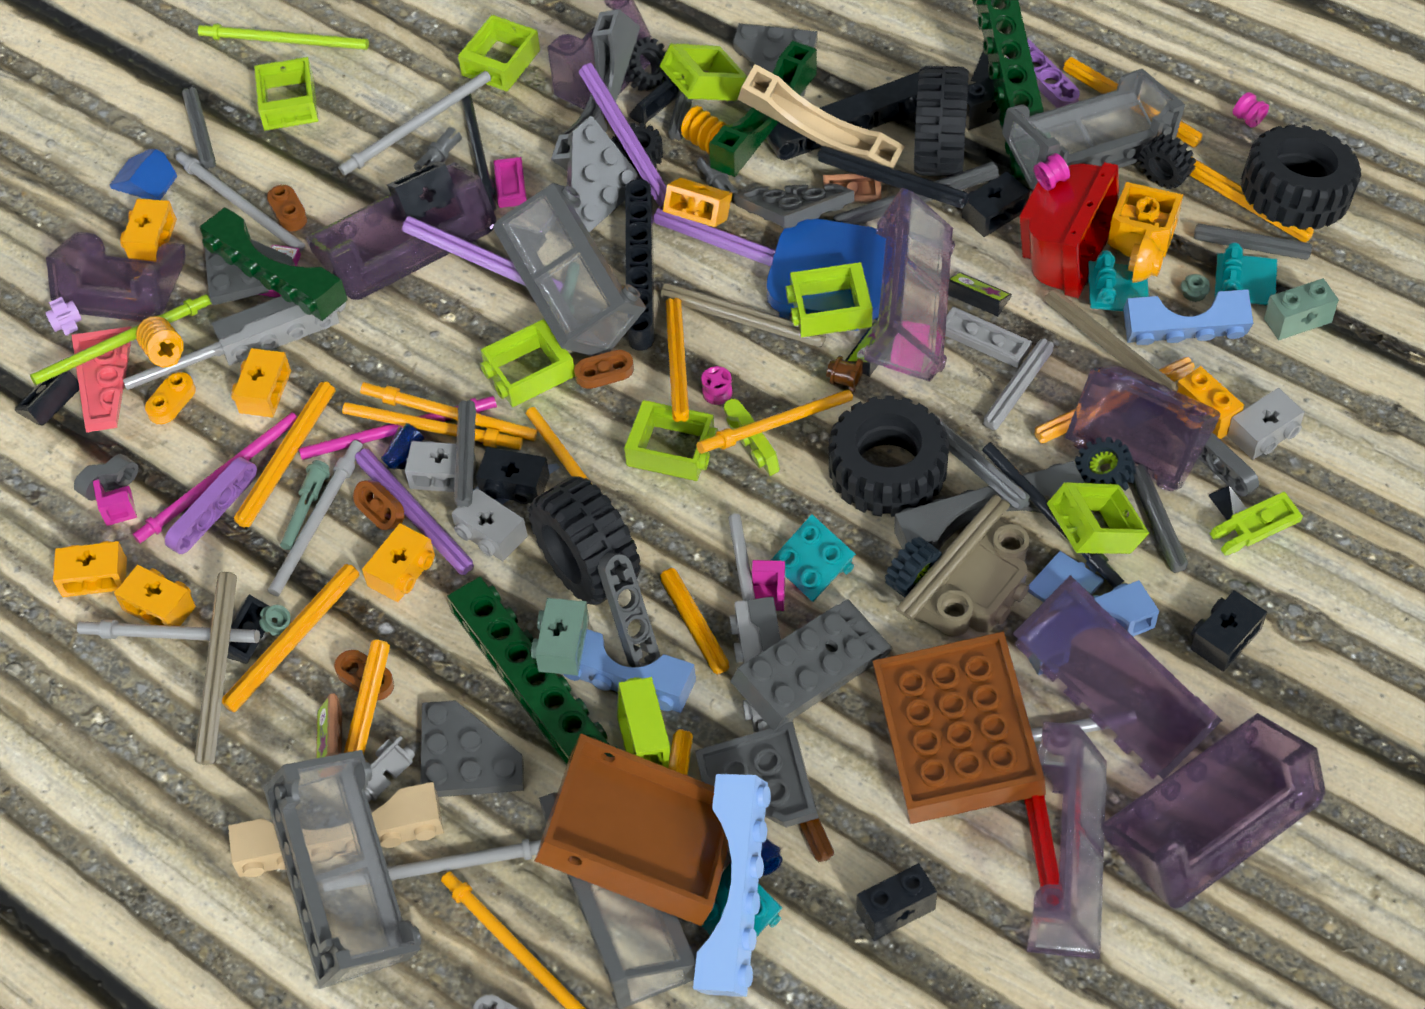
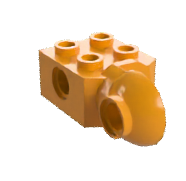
[1108,182,1183,283]

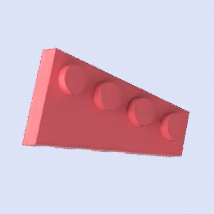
[71,326,132,432]

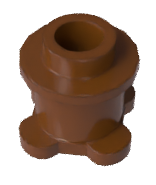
[826,355,863,394]

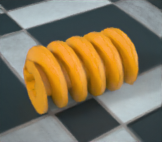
[681,105,727,154]
[136,316,183,368]

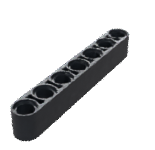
[766,72,919,160]
[625,179,655,351]

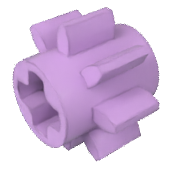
[45,297,82,336]

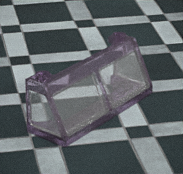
[864,188,955,382]
[1027,721,1107,959]

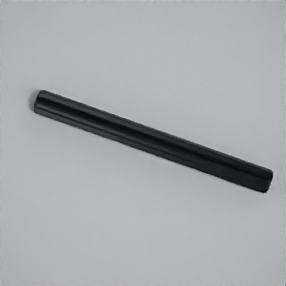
[817,146,969,209]

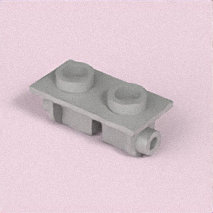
[365,736,415,802]

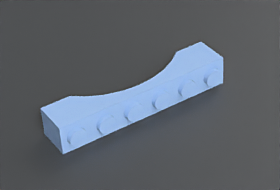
[693,774,771,997]

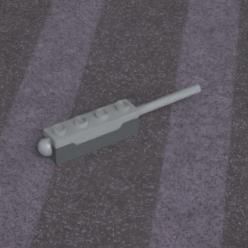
[122,296,346,390]
[728,514,793,732]

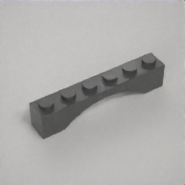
[551,9,641,171]
[894,461,1084,550]

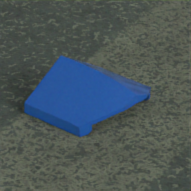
[110,149,178,200]

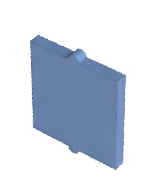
[1028,551,1104,611]

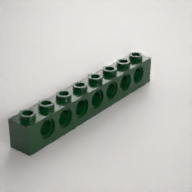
[972,0,1050,190]
[447,576,619,766]

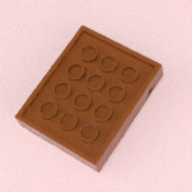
[873,631,1046,824]
[534,734,729,926]

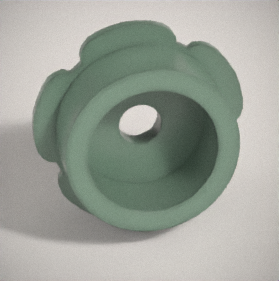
[1181,274,1210,302]
[259,605,291,636]

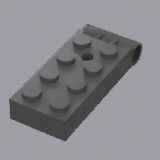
[730,599,893,732]

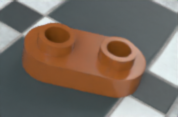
[267,185,307,232]
[574,350,634,389]
[353,480,404,530]
[334,650,394,701]

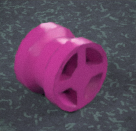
[1233,92,1269,128]
[1033,153,1070,191]
[701,366,732,405]

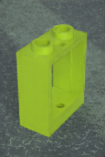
[458,15,540,92]
[660,43,747,101]
[254,57,319,131]
[786,262,873,337]
[480,319,575,408]
[624,400,718,481]
[1047,482,1149,554]
[617,677,670,768]

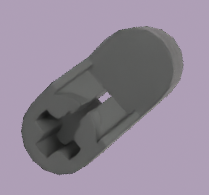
[74,454,138,501]

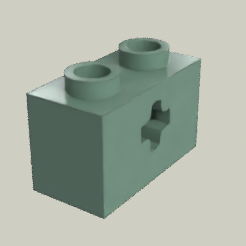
[1264,278,1339,340]
[531,598,589,675]

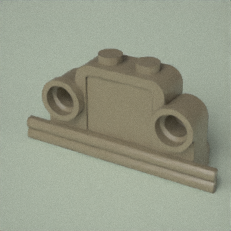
[896,495,1029,637]

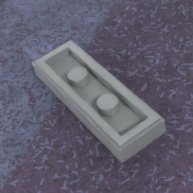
[938,306,1032,368]

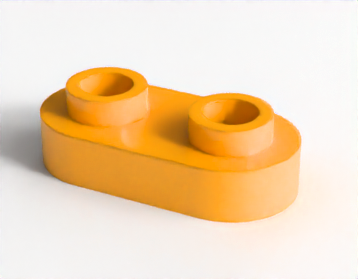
[145,372,196,424]

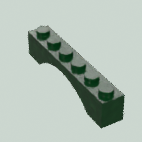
[709,40,817,177]
[199,207,348,321]

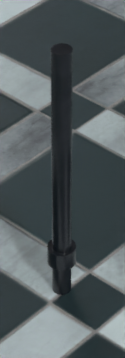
[461,94,496,213]
[982,442,1124,588]

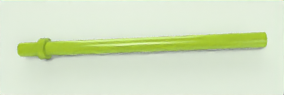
[198,24,369,50]
[30,294,211,385]

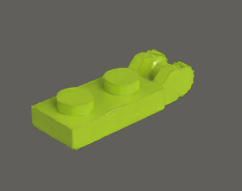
[723,398,780,476]
[1210,492,1303,556]

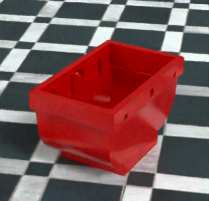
[1019,162,1119,298]

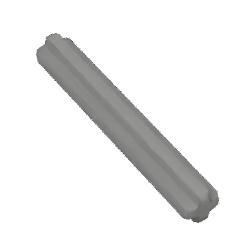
[983,338,1054,430]

